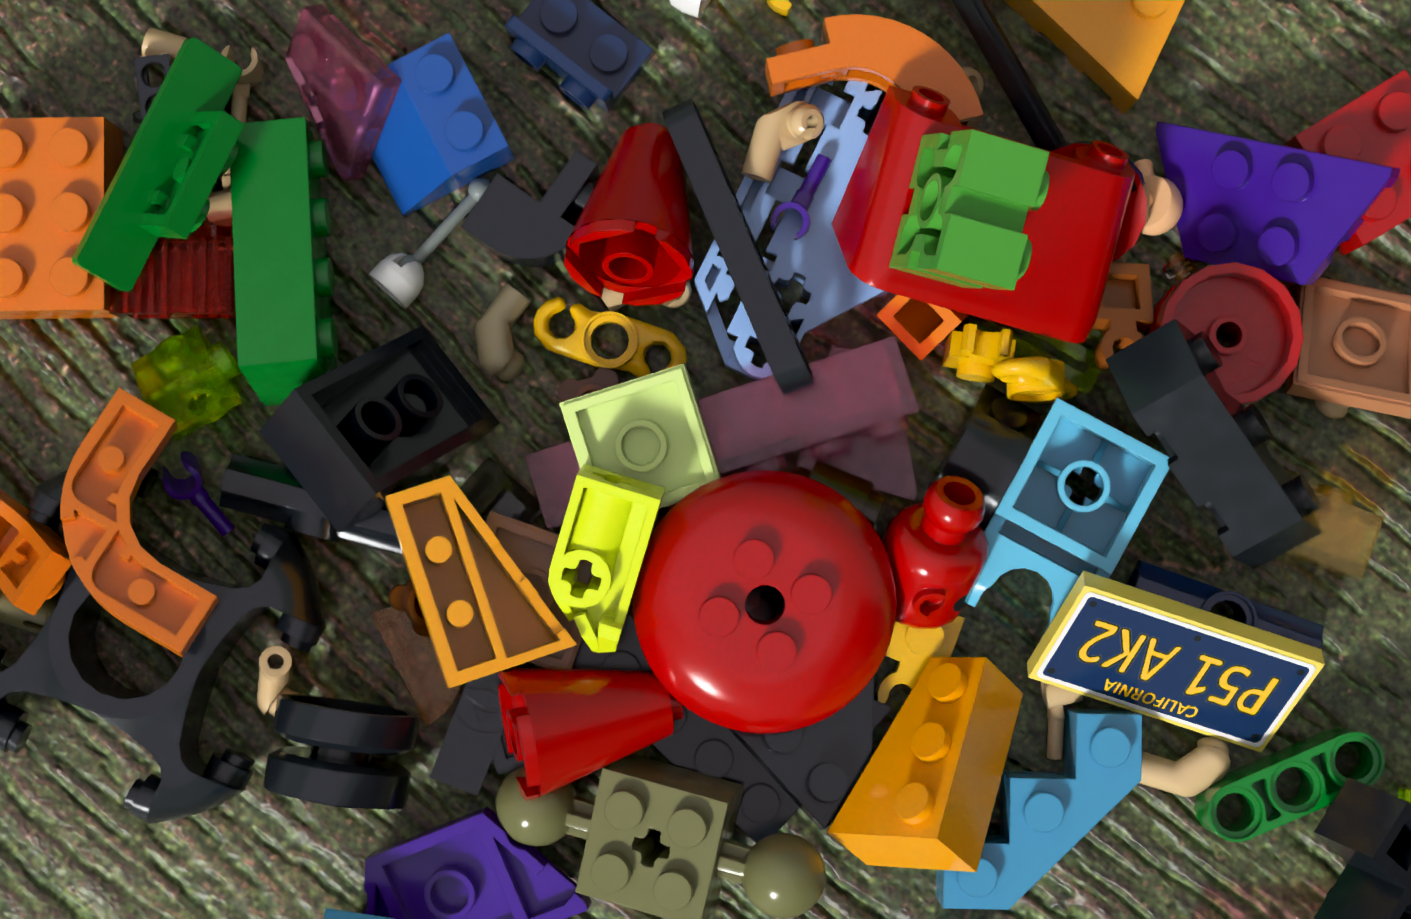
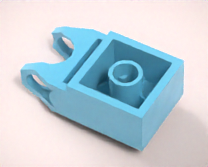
[967,398,1169,640]

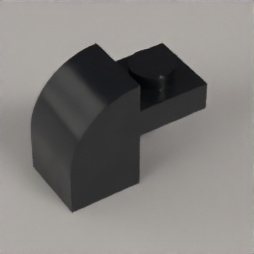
[461,150,600,267]
[920,384,1042,528]

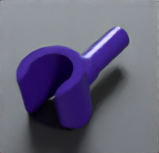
[771,154,832,240]
[162,451,234,537]

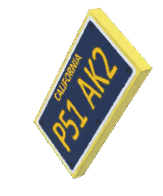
[1027,570,1325,753]

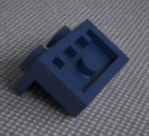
[504,0,654,114]

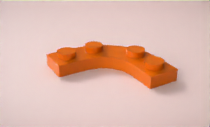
[60,388,219,658]

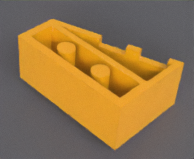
[1004,0,1185,115]
[385,475,577,688]
[827,657,1023,872]

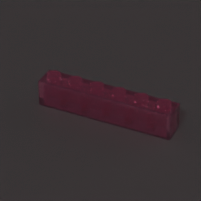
[525,336,919,529]

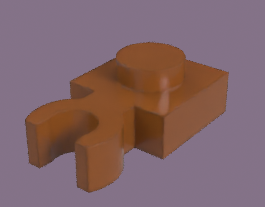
[1092,262,1154,370]

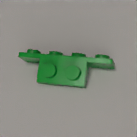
[72,38,245,292]

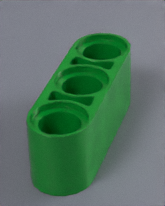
[1194,727,1385,842]

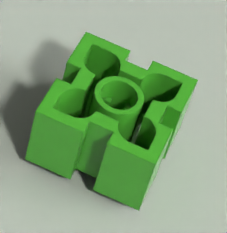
[889,129,1050,291]

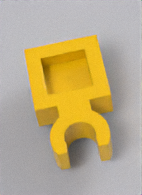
[942,323,1016,383]
[876,616,965,704]

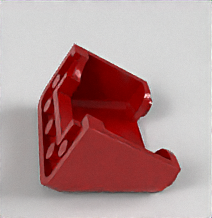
[831,85,1135,343]

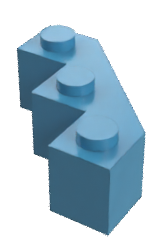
[936,709,1142,910]

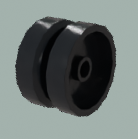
[263,694,421,810]

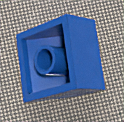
[345,33,515,217]

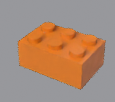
[0,117,124,320]

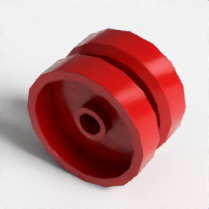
[1144,262,1304,405]

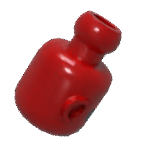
[881,476,989,629]

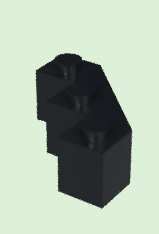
[1106,319,1323,569]
[1314,777,1411,919]

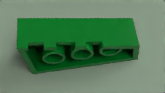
[230,117,338,407]

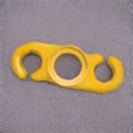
[533,296,687,378]
[991,356,1078,404]

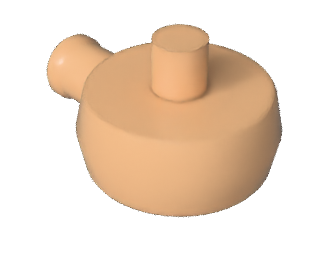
[1134,159,1183,236]

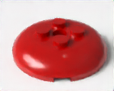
[633,470,897,734]

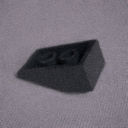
[259,325,500,533]

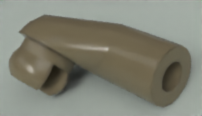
[474,283,531,381]

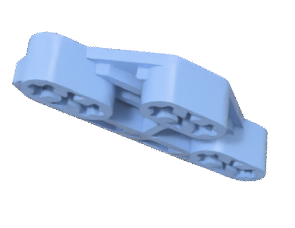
[694,44,890,383]

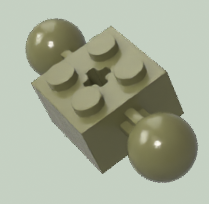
[495,754,826,919]

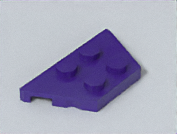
[1155,121,1401,285]
[363,807,592,919]

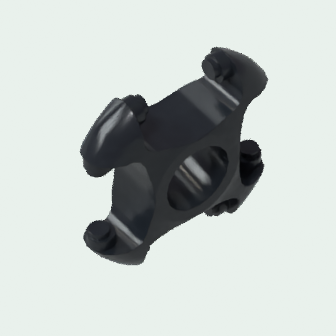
[0,467,326,824]

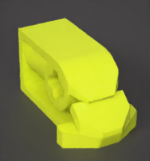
[548,464,665,653]

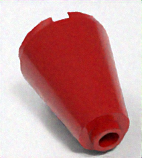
[564,123,695,306]
[498,668,683,801]

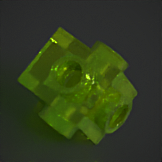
[131,325,242,441]

